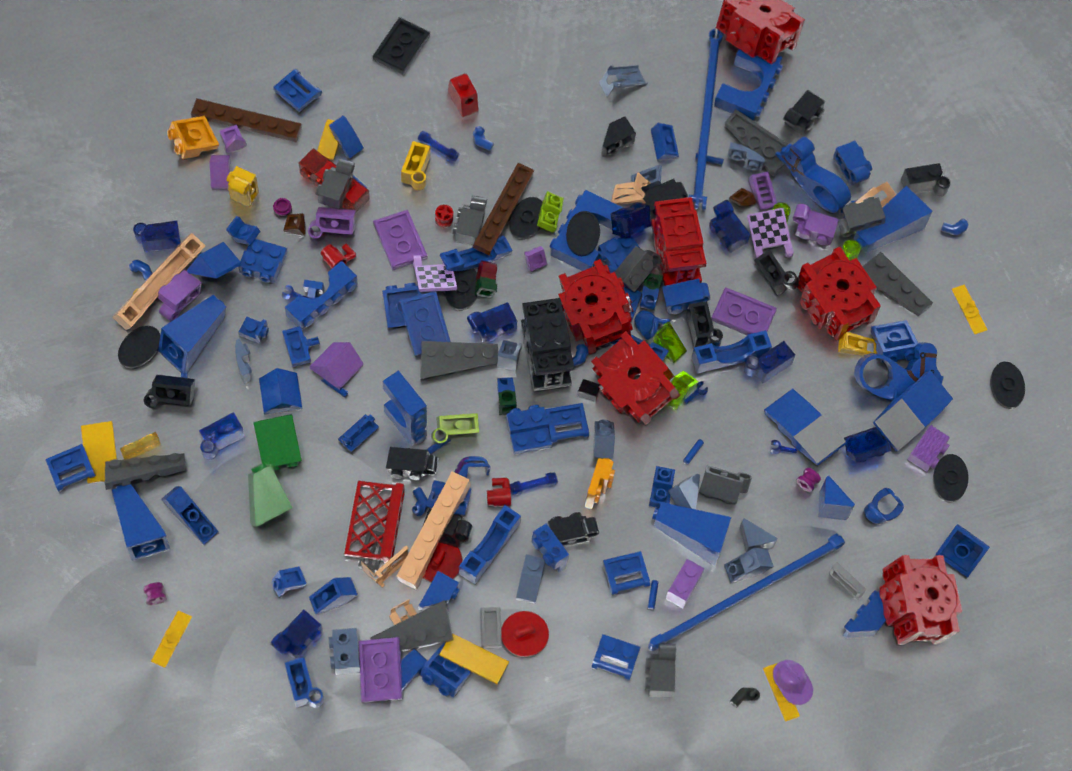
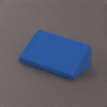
[651,123,679,160]

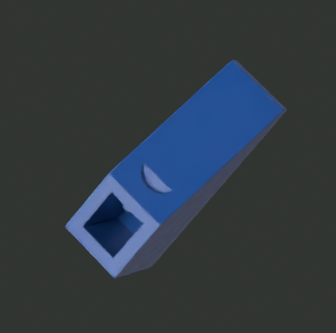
[161,486,219,544]

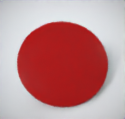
[423,542,462,582]
[501,611,549,657]

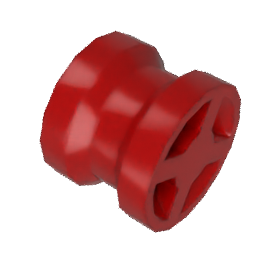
[435,204,454,228]

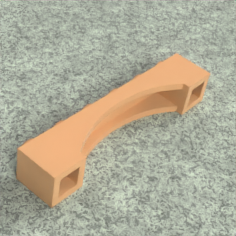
[112,233,205,330]
[397,472,471,590]

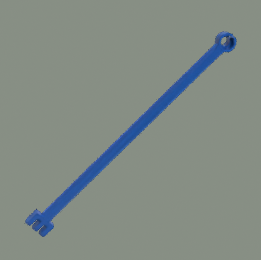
[689,29,723,210]
[648,533,845,651]

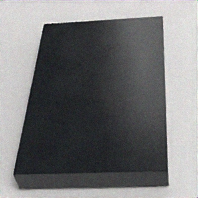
[372,17,430,75]

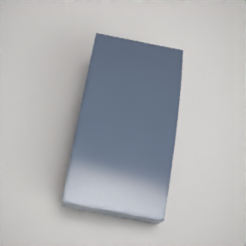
[727,142,765,171]
[235,338,252,384]

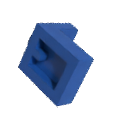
[226,216,261,245]
[238,317,269,344]
[272,566,307,597]

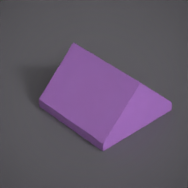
[309,342,363,390]

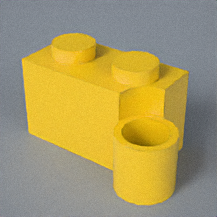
[401,141,430,190]
[227,166,259,207]

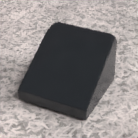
[577,379,601,402]

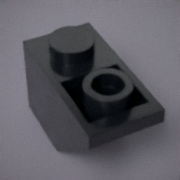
[601,116,636,156]

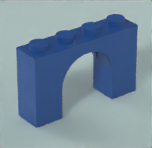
[714,49,783,121]
[549,190,625,271]
[382,370,427,446]

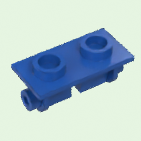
[338,414,379,452]

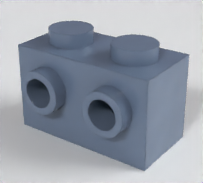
[329,628,360,675]

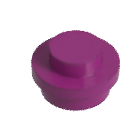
[273,198,292,216]

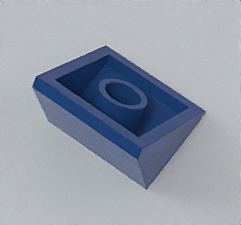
[187,242,241,278]
[259,368,302,415]
[818,476,855,520]
[935,524,990,578]

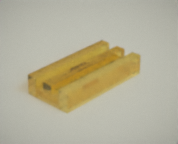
[120,432,161,459]

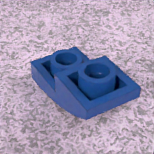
[329,115,364,159]
[649,466,675,508]
[401,649,428,691]

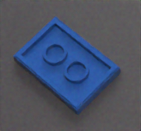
[399,291,451,356]

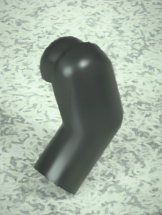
[729,687,760,708]

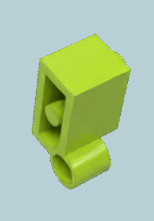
[431,413,479,444]

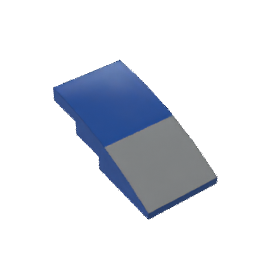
[873,370,953,451]
[764,388,846,466]

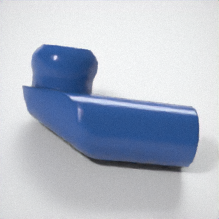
[473,126,494,151]
[941,219,969,236]
[129,260,152,281]
[572,344,588,367]
[412,487,428,516]

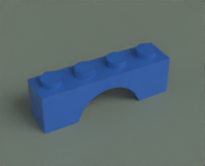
[285,261,357,329]
[691,330,772,374]
[459,505,521,585]

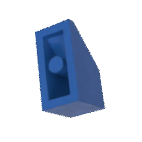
[418,571,460,611]
[309,577,358,615]

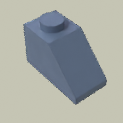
[516,554,545,603]

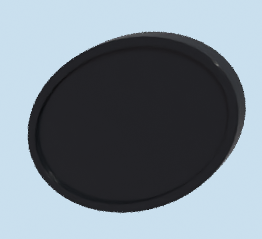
[509,197,543,239]
[566,211,600,256]
[445,268,477,311]
[118,326,160,368]
[990,361,1025,409]
[933,454,969,502]

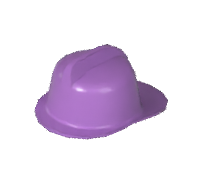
[773,660,813,705]

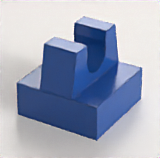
[303,280,325,298]

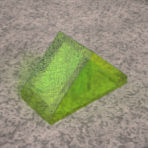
[653,322,687,363]
[668,371,699,410]

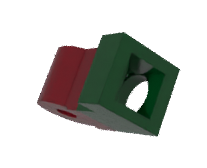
[475,260,497,299]

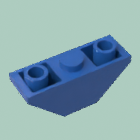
[843,590,886,638]

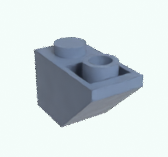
[593,419,615,458]
[724,548,774,583]

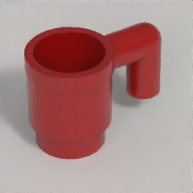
[321,243,356,269]
[487,478,511,507]

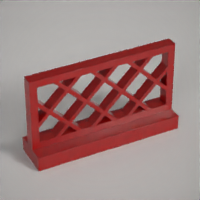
[344,481,405,563]

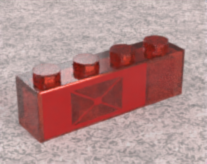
[299,148,370,212]

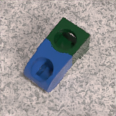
[640,273,663,310]
[497,377,517,415]

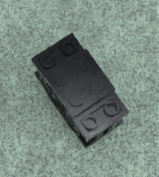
[521,298,574,391]

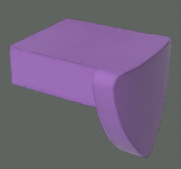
[219,125,247,153]

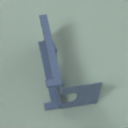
[599,65,648,97]

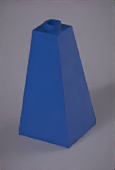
[853,186,932,253]
[158,295,226,374]
[112,484,170,560]
[652,502,731,566]

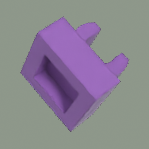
[524,246,547,271]

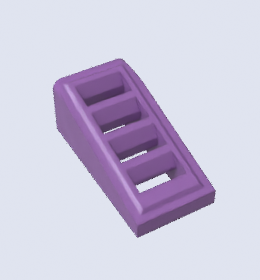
[748,172,778,211]

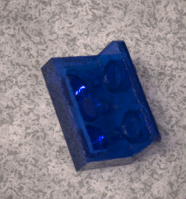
[844,427,891,463]

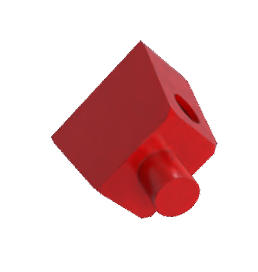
[448,73,479,118]

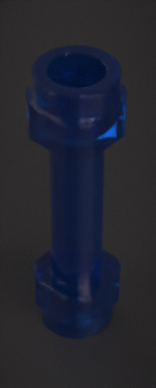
[417,131,459,162]
[510,472,558,495]

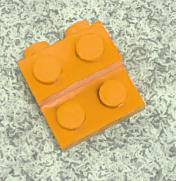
[167,116,219,159]
[585,458,615,509]

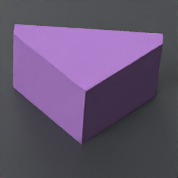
[209,155,230,189]

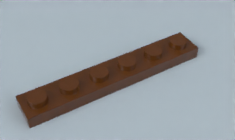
[191,98,302,142]
[472,162,534,255]

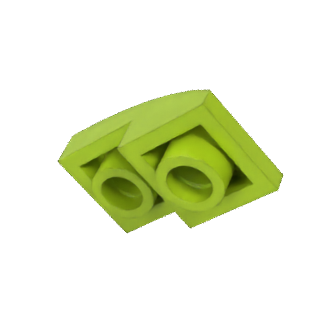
[537,191,564,233]

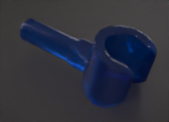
[282,285,307,299]
[684,381,708,404]
[770,440,797,454]

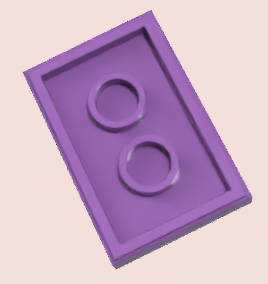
[373,209,428,270]
[711,287,777,335]
[359,637,403,703]

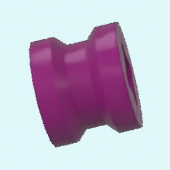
[796,468,821,492]
[143,582,166,605]

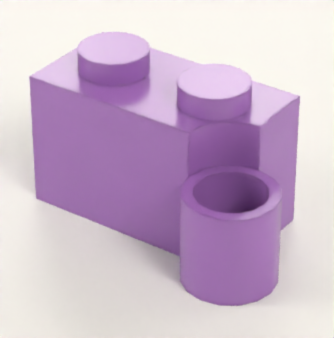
[793,204,839,246]
[308,207,356,238]
[158,270,202,322]

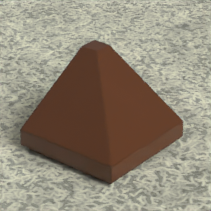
[729,188,757,206]
[283,213,306,236]

